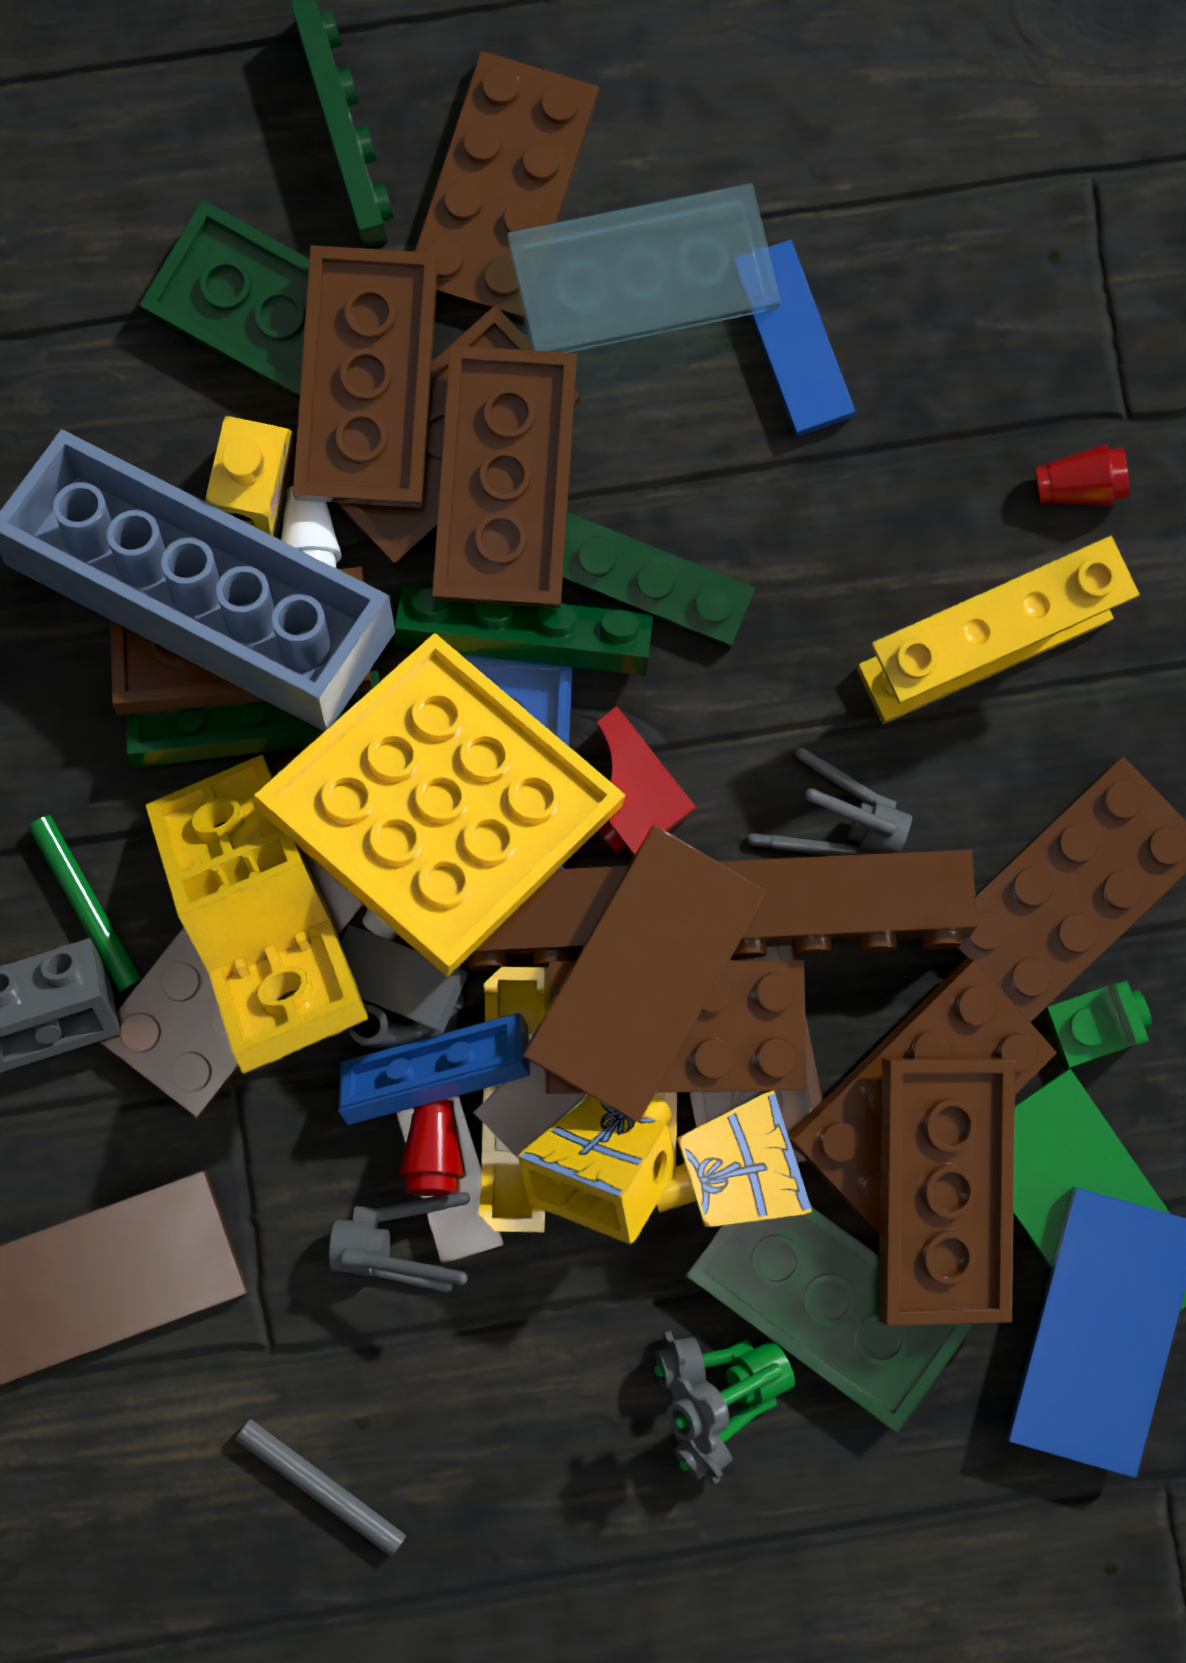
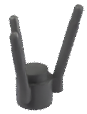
[747,748,912,856]
[329,1192,470,1292]

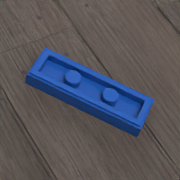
[732,240,856,437]
[339,1013,530,1125]

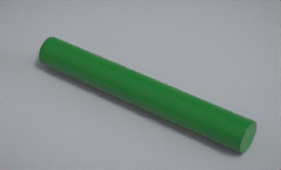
[28,815,142,993]

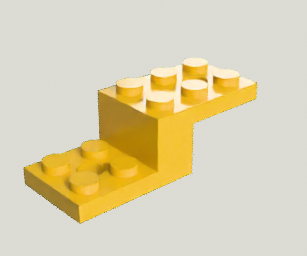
[146,754,368,1073]

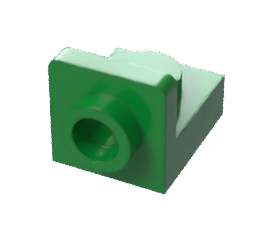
[1044,980,1152,1068]

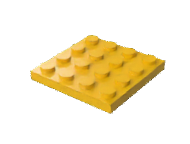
[254,633,626,977]

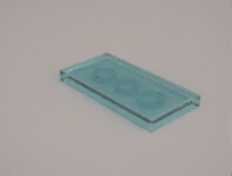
[507,183,781,353]

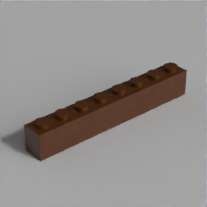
[464,849,978,971]

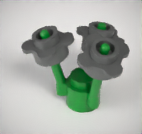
[654,1331,795,1485]

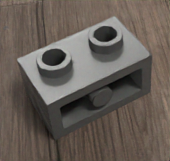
[0,938,121,1073]

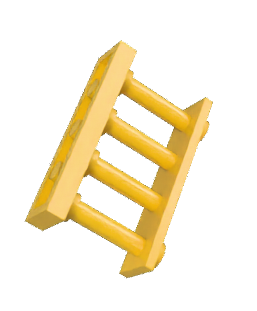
[856,536,1140,725]

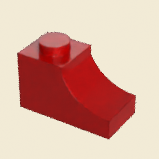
[596,706,696,859]

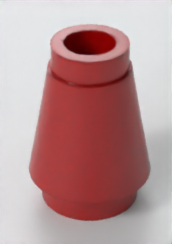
[1036,443,1130,506]
[399,1099,464,1196]

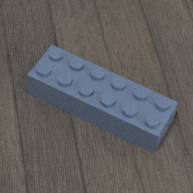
[0,429,395,732]

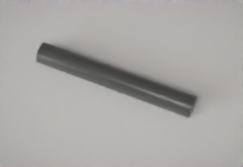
[235,1418,407,1557]

